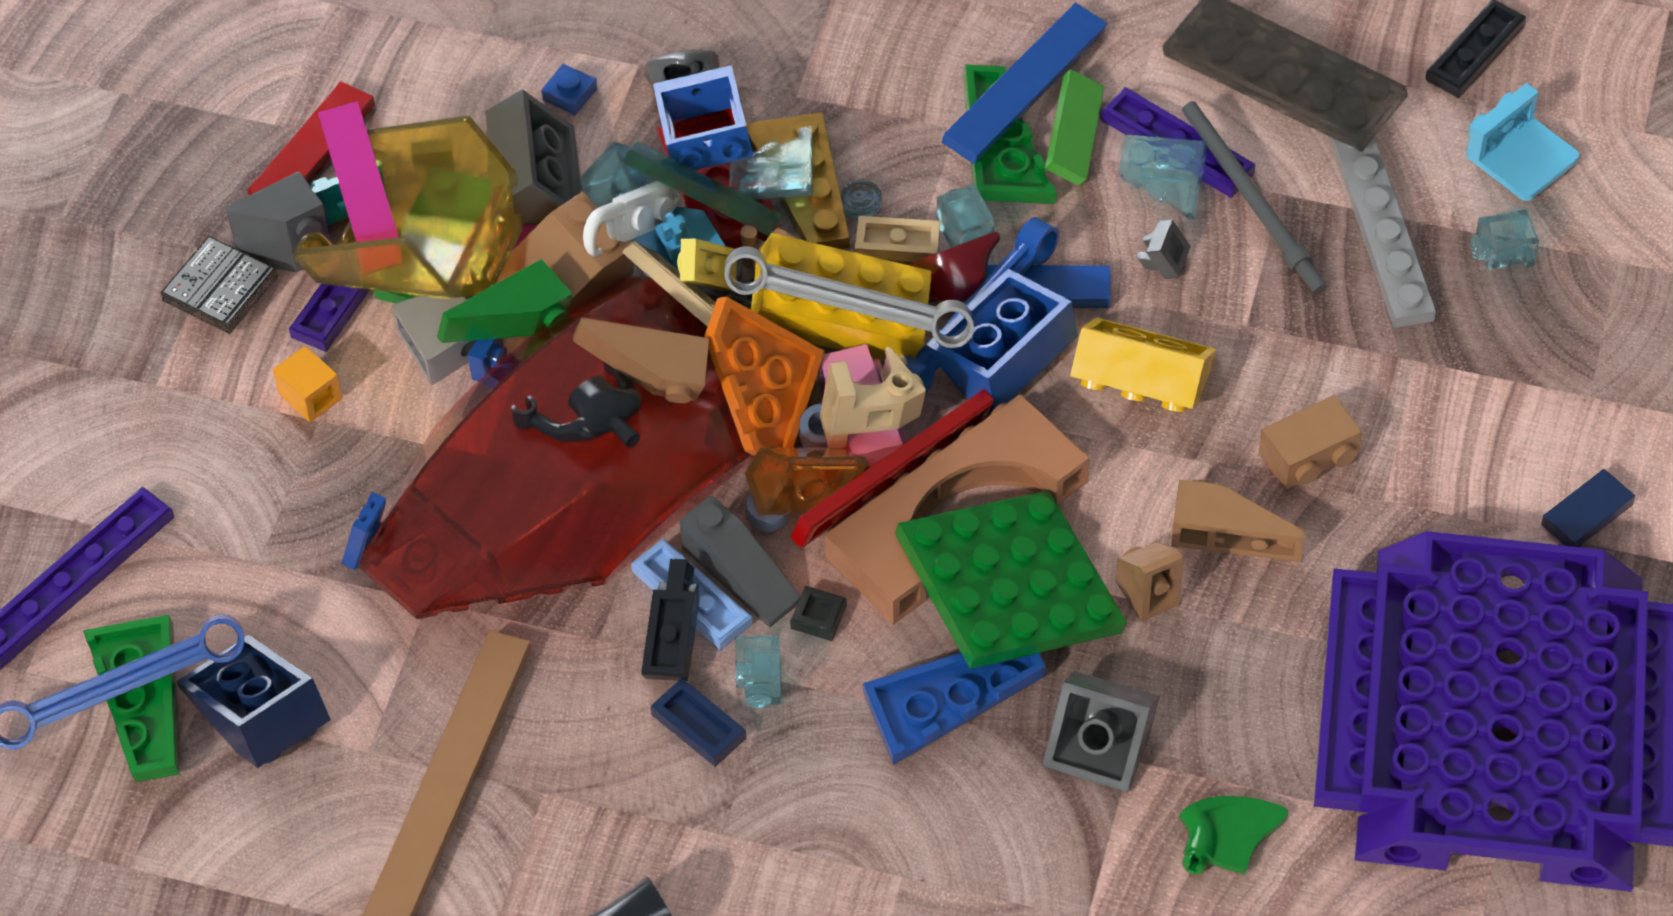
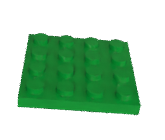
[894,490,1127,669]

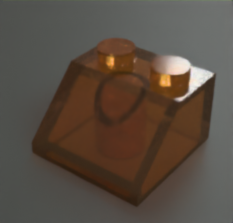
[745,446,868,515]

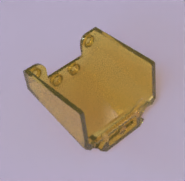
[292,116,523,299]

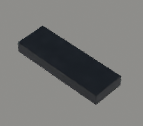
[1425,0,1526,99]

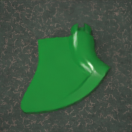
[1179,796,1288,875]

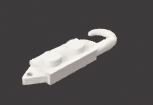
[583,181,683,257]

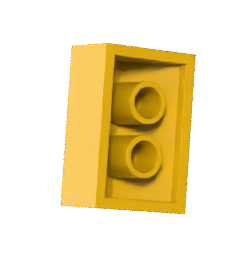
[1070,317,1217,412]

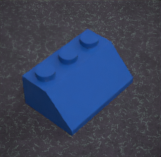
[926,268,1078,411]

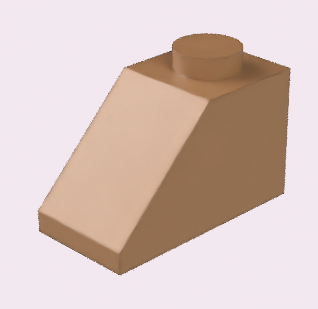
[1116,542,1184,621]

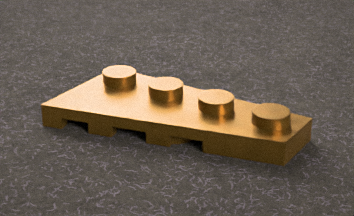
[746,112,850,249]

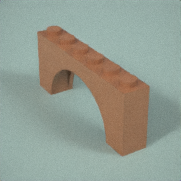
[824,394,1090,625]

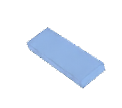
[631,538,753,651]

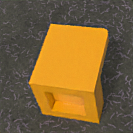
[272,347,342,423]

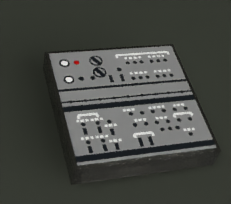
[160,236,278,334]

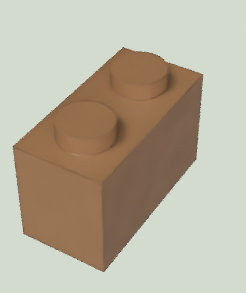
[1259,395,1362,490]

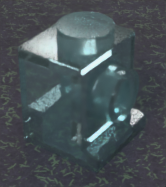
[1471,209,1539,270]
[735,636,781,708]

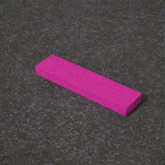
[318,101,405,272]

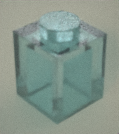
[937,184,994,248]

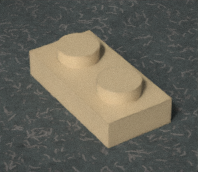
[855,216,941,262]

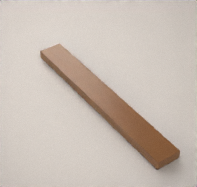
[362,630,531,916]

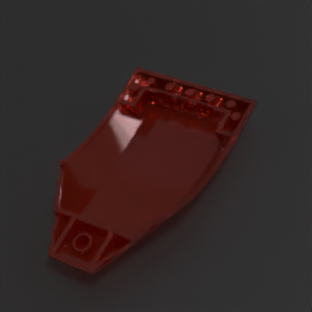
[358,275,751,619]

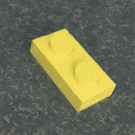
[677,238,737,291]

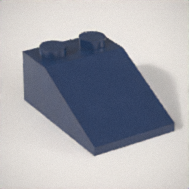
[176,635,331,768]

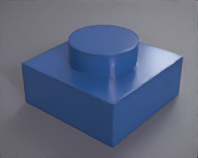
[541,63,597,116]
[468,338,507,384]

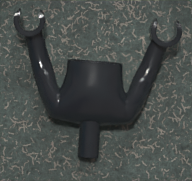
[511,361,642,448]

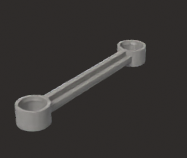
[725,246,974,348]

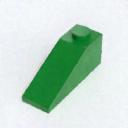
[437,259,573,343]

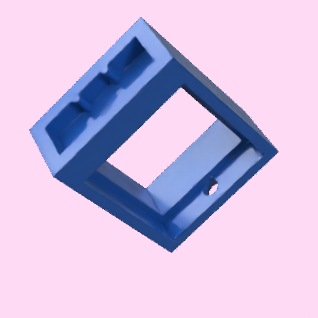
[653,65,753,175]

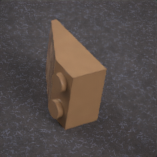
[485,192,634,338]

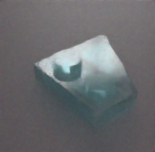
[729,126,813,201]
[1118,135,1207,220]

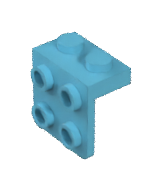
[1466,83,1579,201]

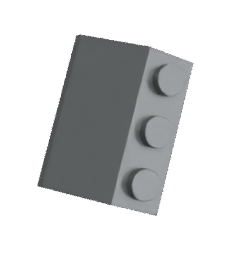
[485,89,582,224]

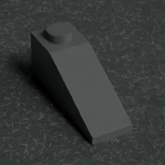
[679,495,801,628]

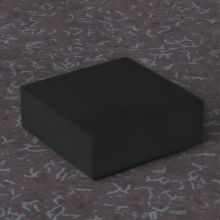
[790,586,847,641]

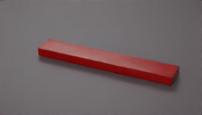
[790,389,994,548]

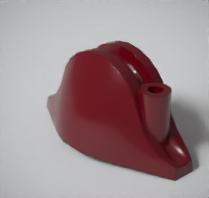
[907,231,1000,303]

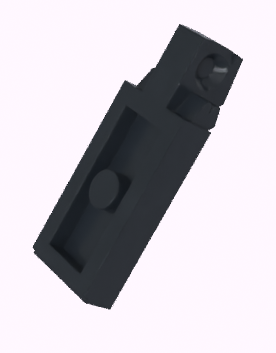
[641,559,700,681]

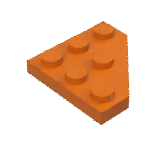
[704,297,825,468]

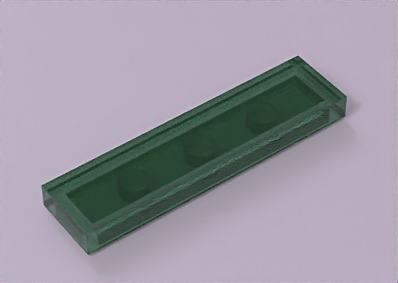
[623,141,783,236]

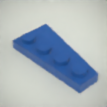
[863,653,1046,765]

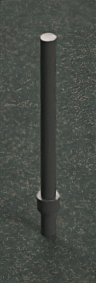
[1182,101,1327,295]

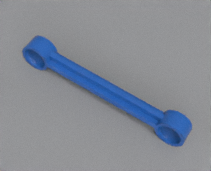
[905,217,1060,395]
[0,614,245,750]

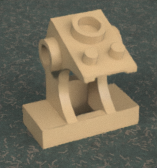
[820,347,926,449]

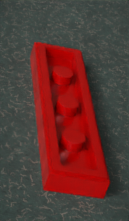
[248,81,375,195]

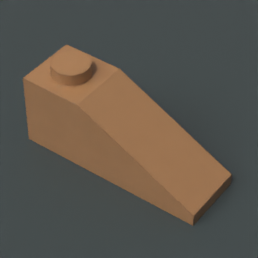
[573,318,709,403]
[1171,479,1305,562]

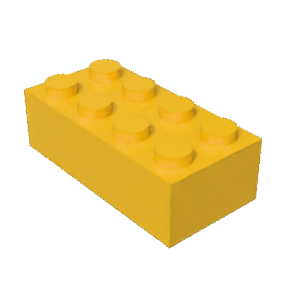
[750,233,931,360]

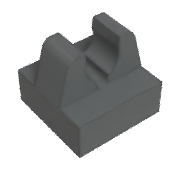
[1137,219,1191,279]

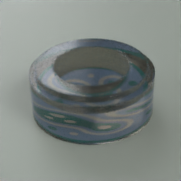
[841,180,882,220]

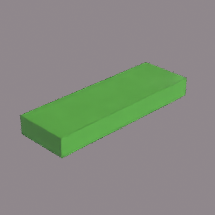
[1045,69,1104,186]

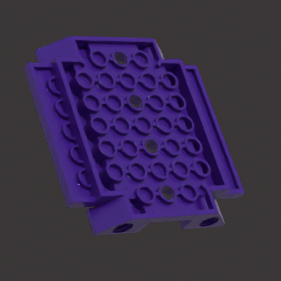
[1313,531,1673,892]

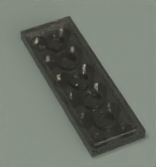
[1162,0,1408,152]

